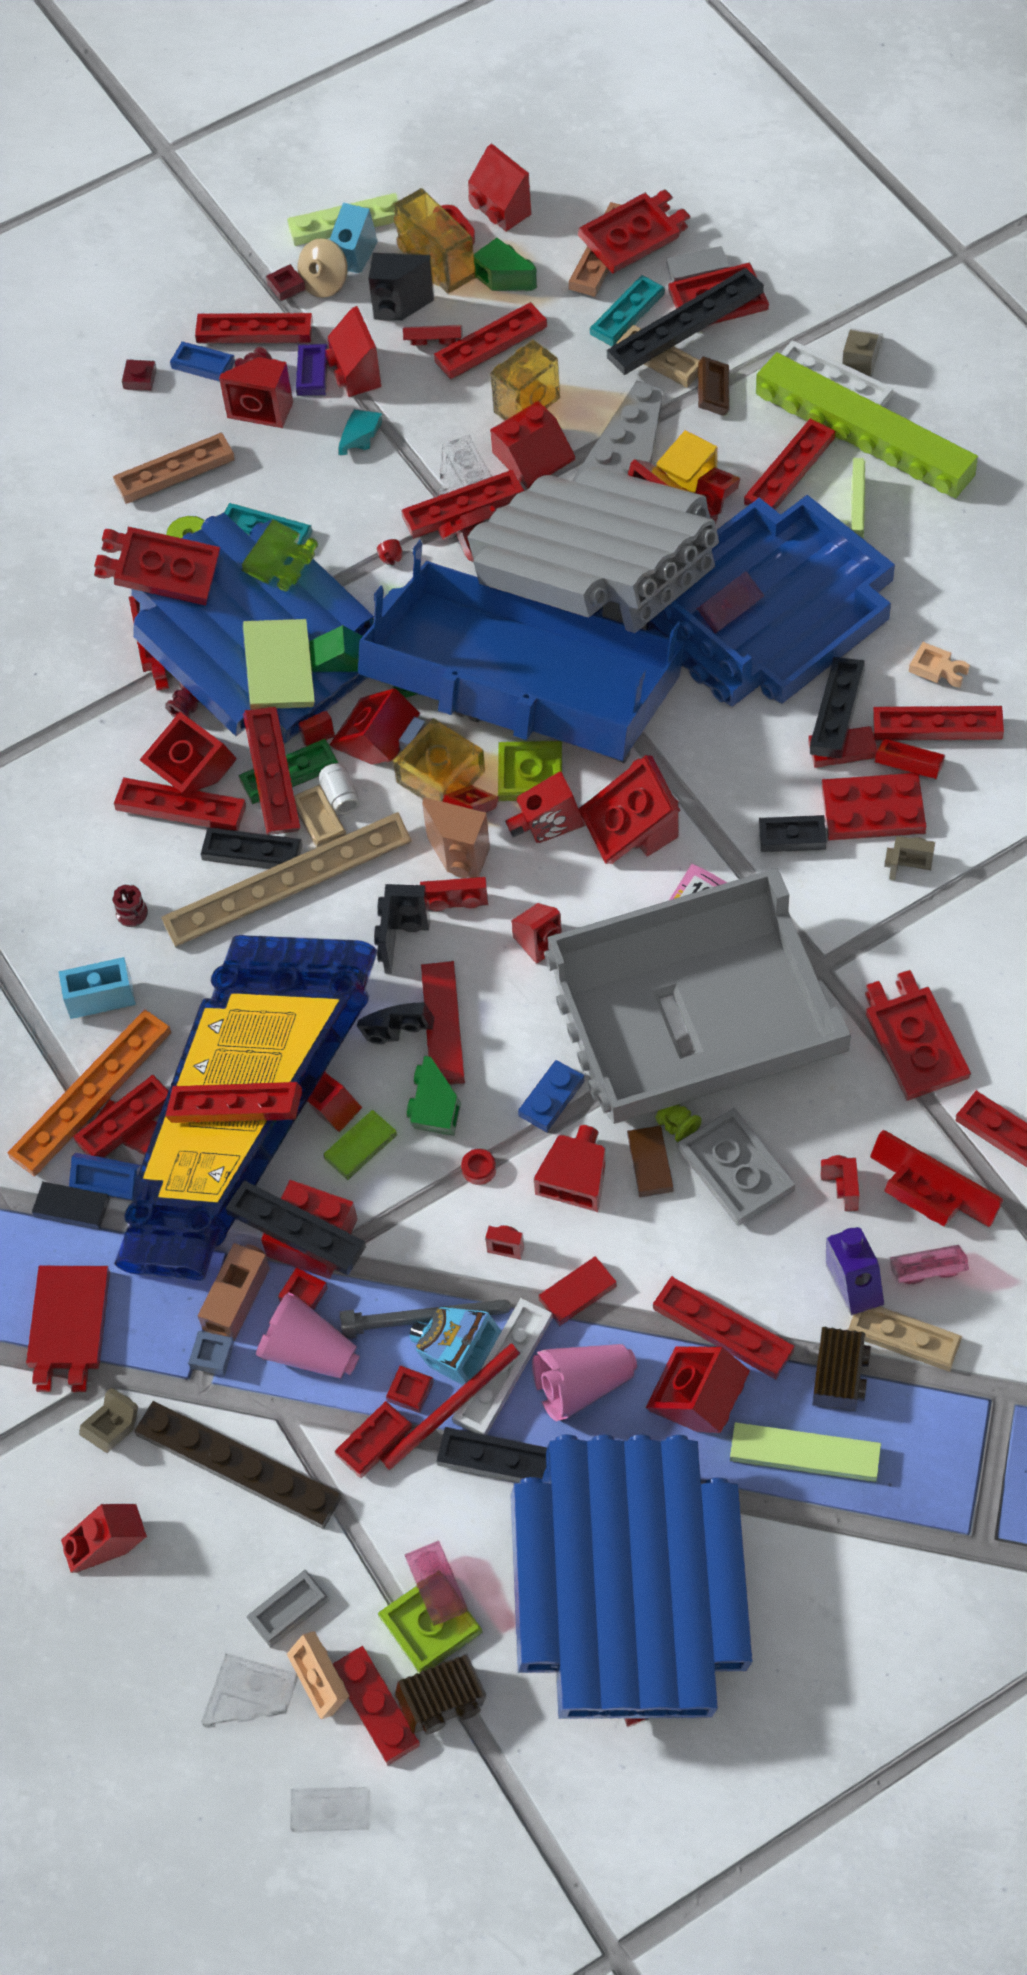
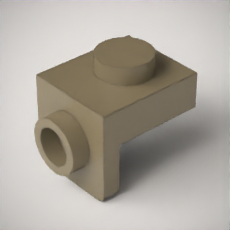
[884,836,935,880]
[79,1388,138,1453]

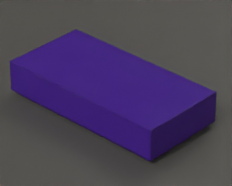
[296,344,328,396]

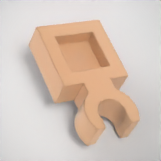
[909,642,970,687]

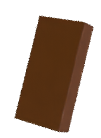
[698,356,729,416]
[627,1125,673,1197]

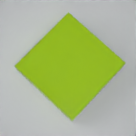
[498,741,562,801]
[378,1570,483,1673]

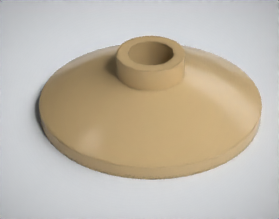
[297,238,348,298]

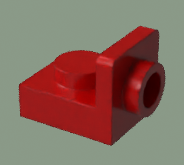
[695,467,741,515]
[820,1155,859,1211]

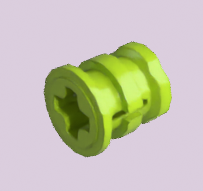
[655,1104,702,1143]

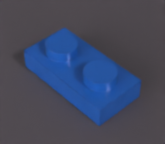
[518,1060,585,1133]

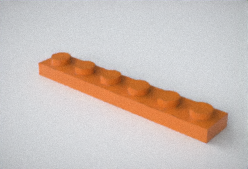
[7,1009,171,1177]

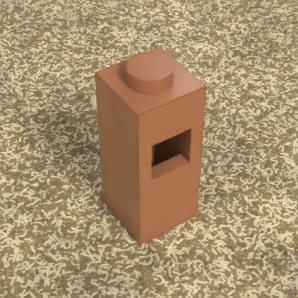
[197,1243,270,1341]

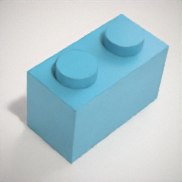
[58,957,136,1019]

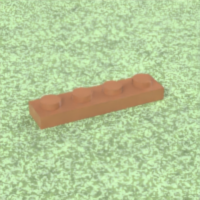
[568,202,620,297]
[113,432,235,504]

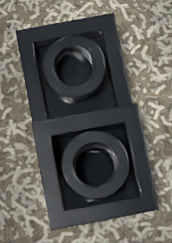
[357,1002,434,1044]

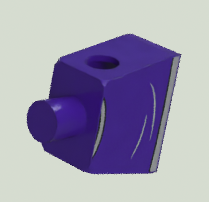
[826,1227,884,1316]

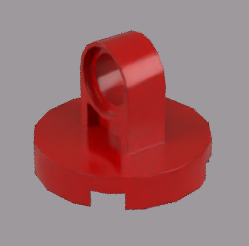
[438,505,496,562]

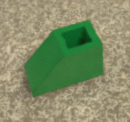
[472,238,537,291]
[407,1056,461,1136]

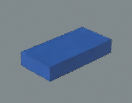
[170,341,235,382]
[69,1153,141,1201]

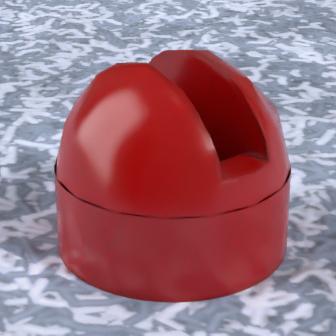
[377,539,403,566]

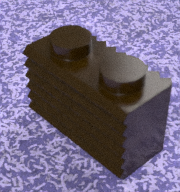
[812,1326,871,1411]
[395,1654,486,1734]

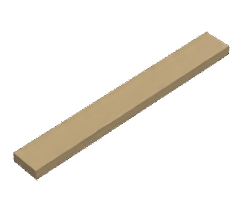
[161,812,412,947]

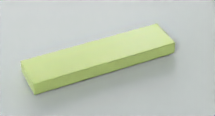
[730,1422,881,1482]

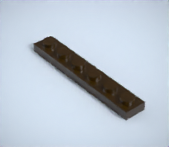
[134,1401,341,1530]

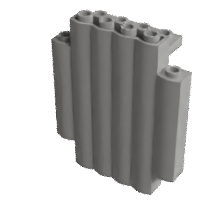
[467,467,719,633]

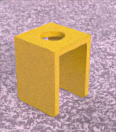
[656,430,718,493]

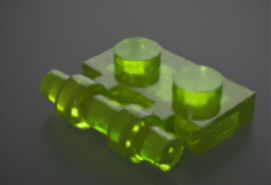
[241,519,319,591]

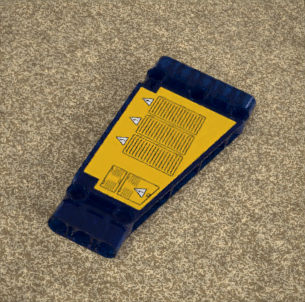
[114,935,378,1281]

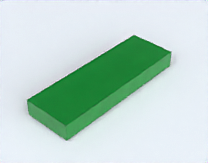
[238,739,338,805]

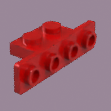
[870,1130,1003,1227]

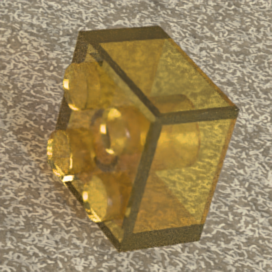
[490,340,560,421]
[393,718,485,802]

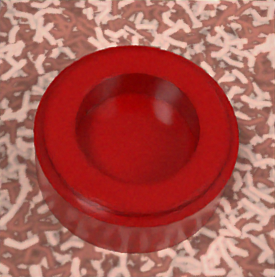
[461,1149,496,1185]

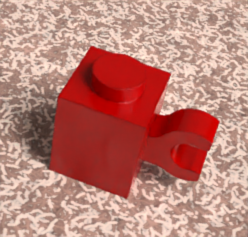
[301,1071,362,1133]

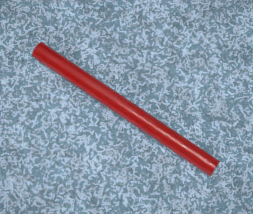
[380,1343,521,1470]

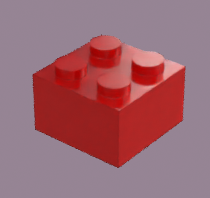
[261,1180,358,1279]

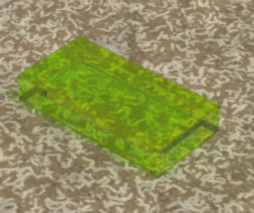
[323,1109,397,1180]

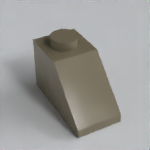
[842,328,883,377]

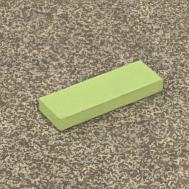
[851,458,865,539]

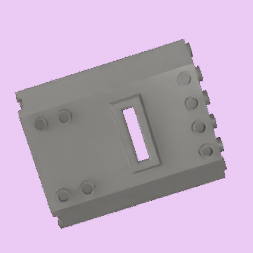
[544,868,851,1124]

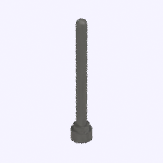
[340,1299,511,1339]

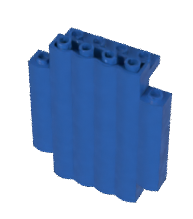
[646,495,895,707]
[131,513,374,743]
[511,1434,753,1719]

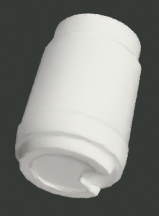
[319,763,359,815]

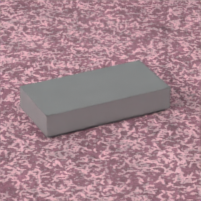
[666,246,730,282]
[246,1569,329,1648]

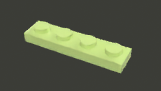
[287,193,403,246]

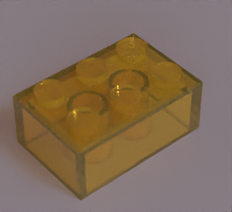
[394,188,476,294]

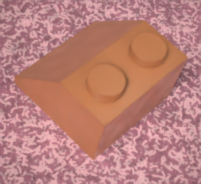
[422,797,490,878]

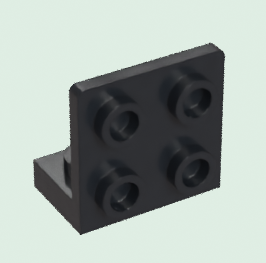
[374,884,430,974]

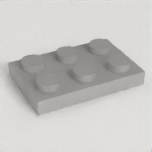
[678,1108,795,1226]

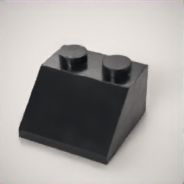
[368,253,435,321]

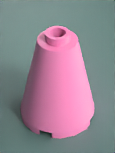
[256,1292,360,1379]
[532,1344,637,1422]

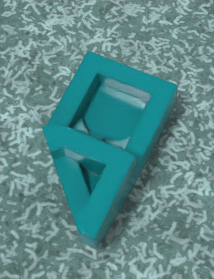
[338,409,382,456]

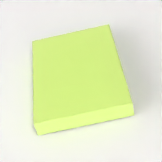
[243,619,315,709]

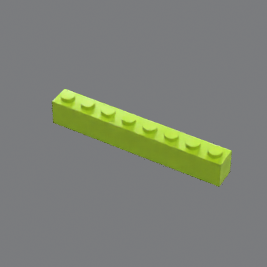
[756,352,978,499]

